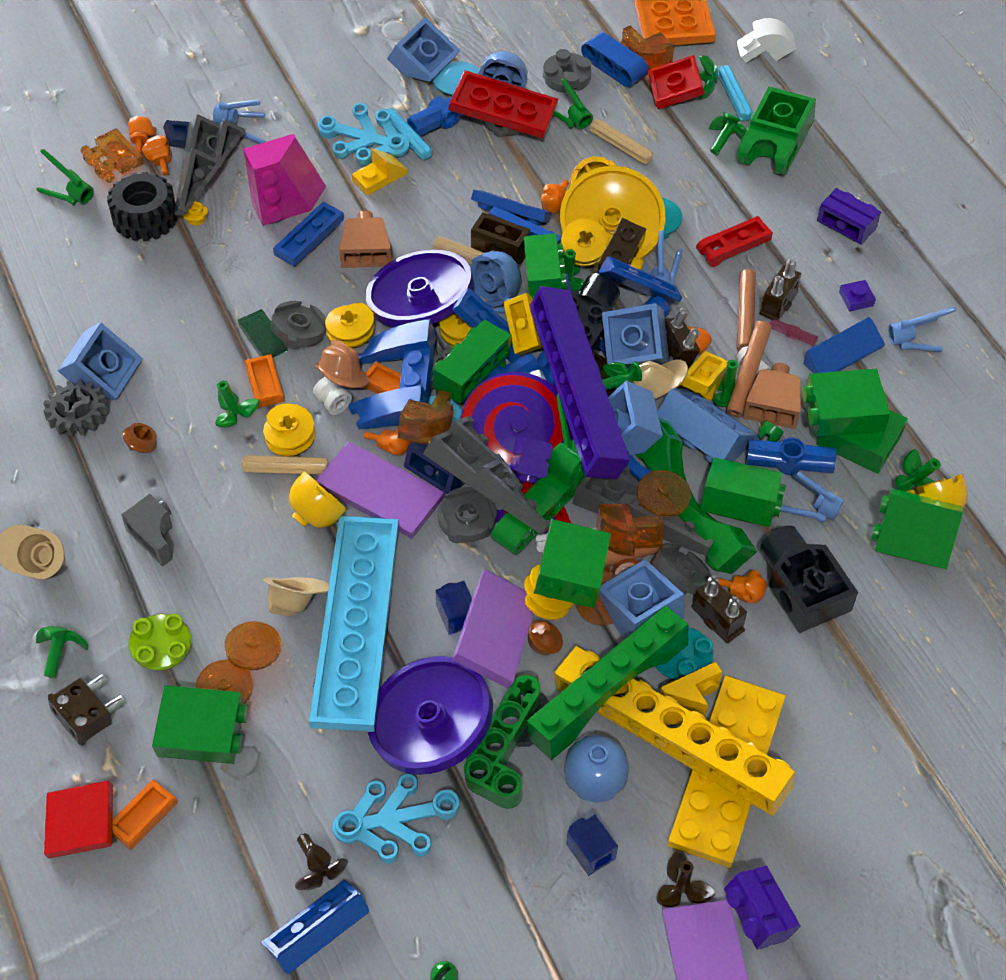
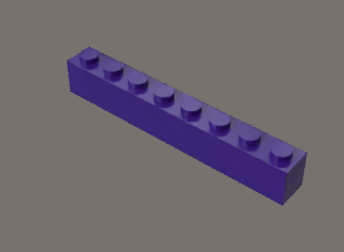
[529,286,630,479]

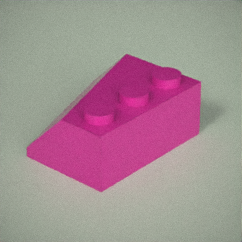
[243,134,326,226]

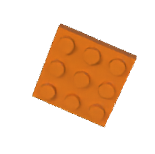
[633,0,716,47]

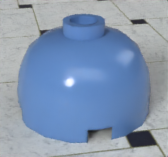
[478,51,528,88]
[470,251,521,307]
[564,735,629,803]

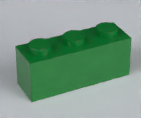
[524,233,567,299]
[432,319,512,404]

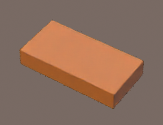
[244,354,284,408]
[364,361,401,394]
[112,779,178,850]

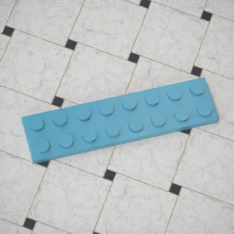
[309,516,399,732]

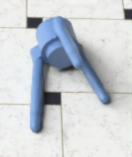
[213,100,266,144]
[642,230,683,284]
[888,307,956,352]
[780,472,844,523]

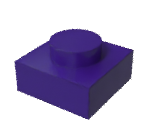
[839,280,876,312]

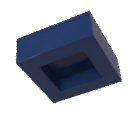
[163,120,190,147]

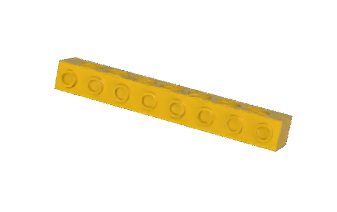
[554,646,795,816]

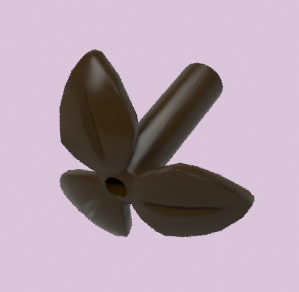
[295,833,348,890]
[656,851,715,907]

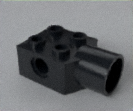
[540,273,620,354]
[760,526,858,633]

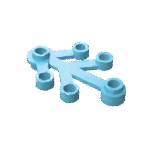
[318,103,410,165]
[332,774,459,864]

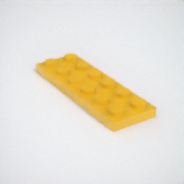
[667,675,786,868]

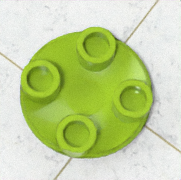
[128,614,191,670]

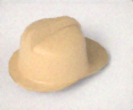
[634,360,688,400]
[0,525,66,579]
[263,577,329,616]

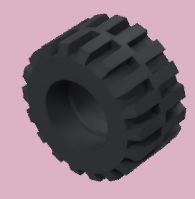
[107,172,178,241]

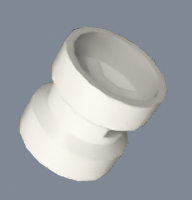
[313,377,352,415]

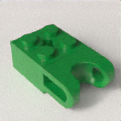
[738,87,816,175]

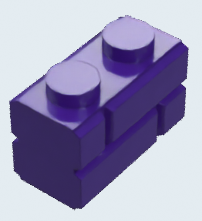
[817,188,881,245]
[510,438,553,484]
[724,865,801,950]

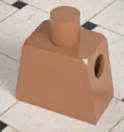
[339,210,391,268]
[743,363,801,429]

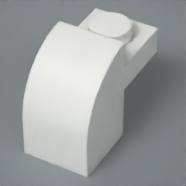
[737,18,797,63]

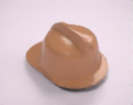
[314,339,369,388]

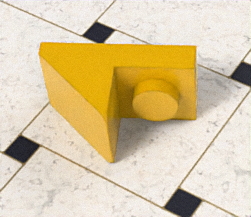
[352,149,408,196]
[503,293,543,355]
[680,351,728,400]
[660,662,722,717]

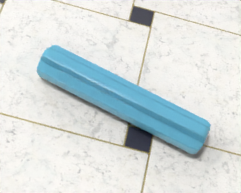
[718,65,753,122]
[383,108,433,160]

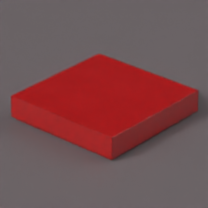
[648,55,705,110]
[44,780,113,859]

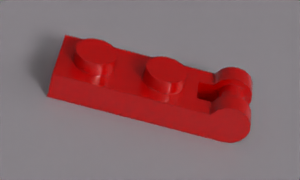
[696,216,773,267]

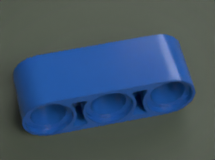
[581,32,649,87]

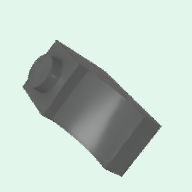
[121,494,173,567]

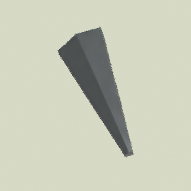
[174,114,246,215]
[423,416,551,535]
[572,466,714,556]

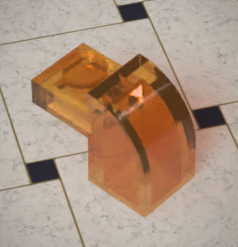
[621,25,674,70]
[397,390,453,444]
[596,503,664,556]

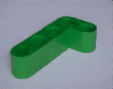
[491,443,585,555]
[464,675,541,809]

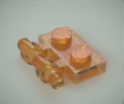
[80,128,144,183]

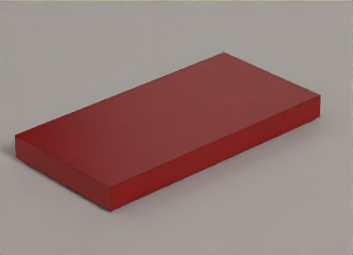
[448,70,559,139]

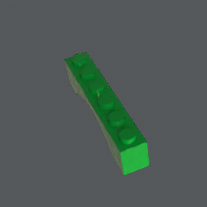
[636,417,758,574]
[527,606,688,761]

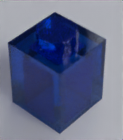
[435,581,472,635]
[566,815,618,876]

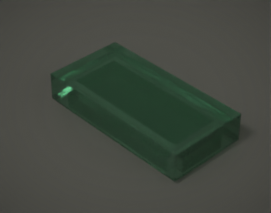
[238,309,288,358]

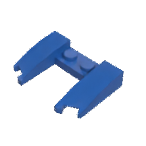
[348,319,436,430]

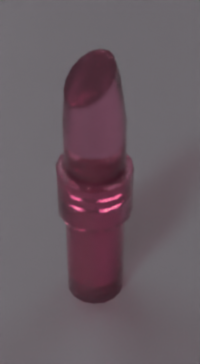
[768,320,818,346]

